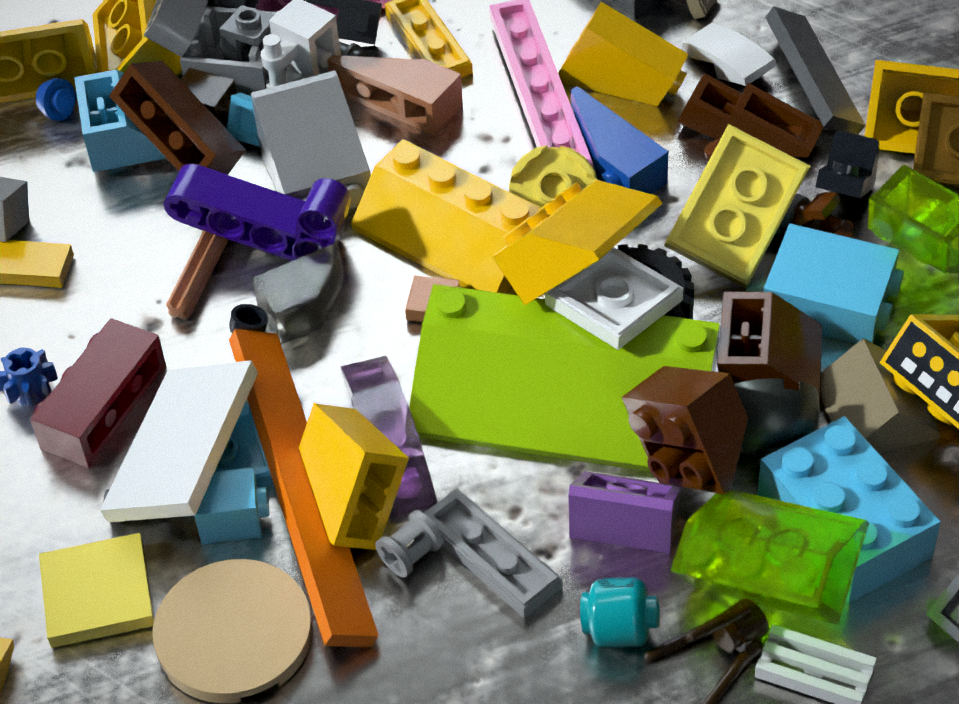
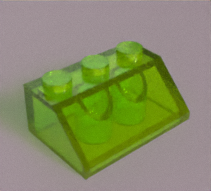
[671,490,869,625]

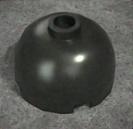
[734,378,820,465]

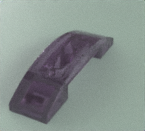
[340,355,437,519]

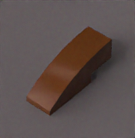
[677,73,823,158]

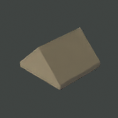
[820,338,940,452]

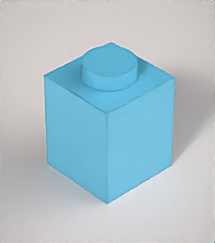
[194,467,270,545]

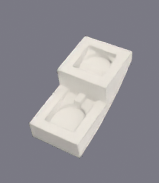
[682,23,776,86]

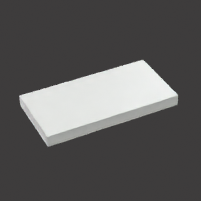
[100,360,258,522]

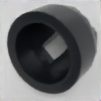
[229,304,268,333]

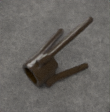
[644,598,769,704]

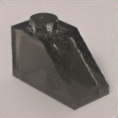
[252,243,344,345]

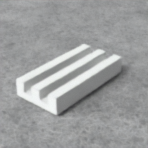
[755,624,877,704]

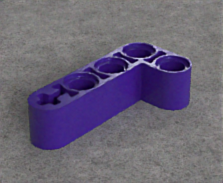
[163,164,351,268]

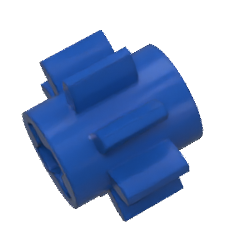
[0,347,58,406]

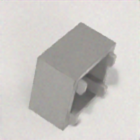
[180,6,277,96]

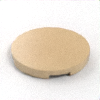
[153,559,313,703]

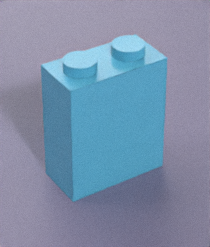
[763,223,904,344]

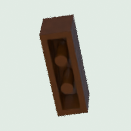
[109,61,246,175]

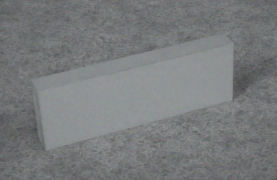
[424,488,562,619]

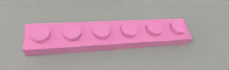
[489,0,593,167]

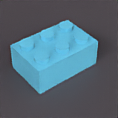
[757,416,941,604]

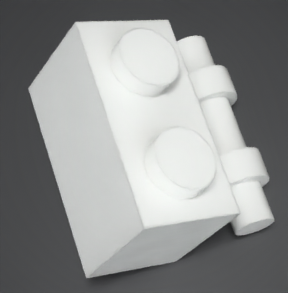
[261,0,341,89]

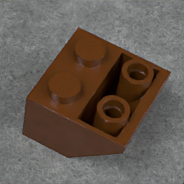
[717,292,823,404]
[621,366,748,495]

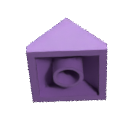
[568,471,683,554]

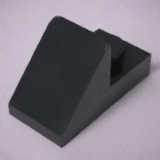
[815,131,880,198]

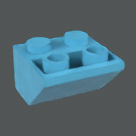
[74,69,166,172]

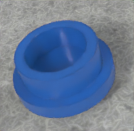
[36,78,76,121]

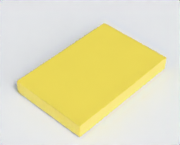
[664,124,811,288]

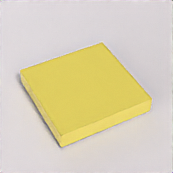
[39,533,154,648]

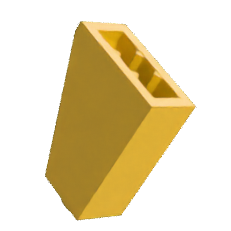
[558,2,689,106]
[299,403,409,550]

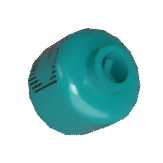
[580,577,660,648]

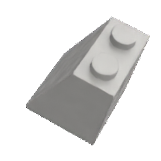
[251,70,371,209]

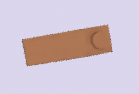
[327,55,463,136]

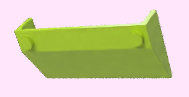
[405,284,720,472]

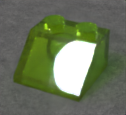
[868,164,959,274]

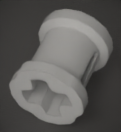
[375,510,444,578]

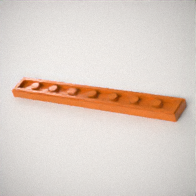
[229,329,379,647]

